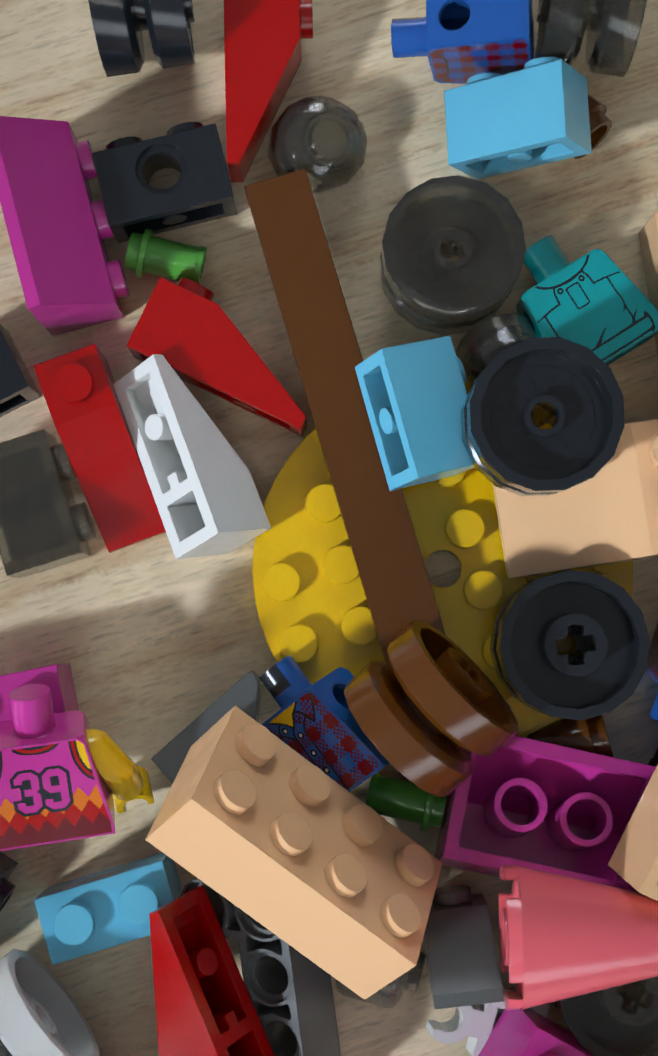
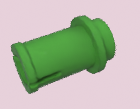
[125,228,207,284]
[366,773,447,831]

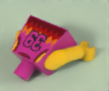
[0,684,154,851]

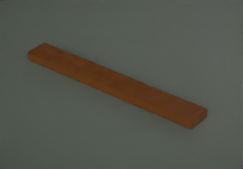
[244,169,446,664]

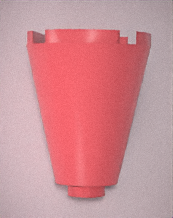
[499,865,658,1010]

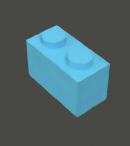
[444,57,592,180]
[355,336,474,491]
[34,852,182,965]

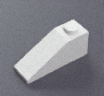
[113,354,271,559]

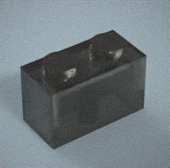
[0,429,96,579]

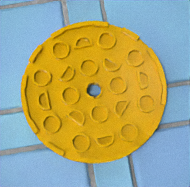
[252,382,633,738]

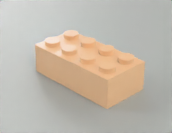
[145,705,442,1000]

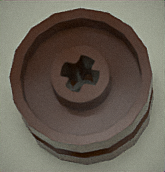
[344,620,518,797]

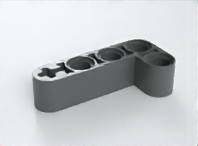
[180,877,341,1056]

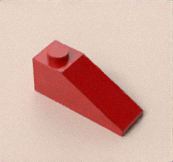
[224,0,313,183]
[126,277,307,437]
[33,343,166,553]
[149,885,275,1056]

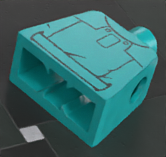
[516,235,658,366]

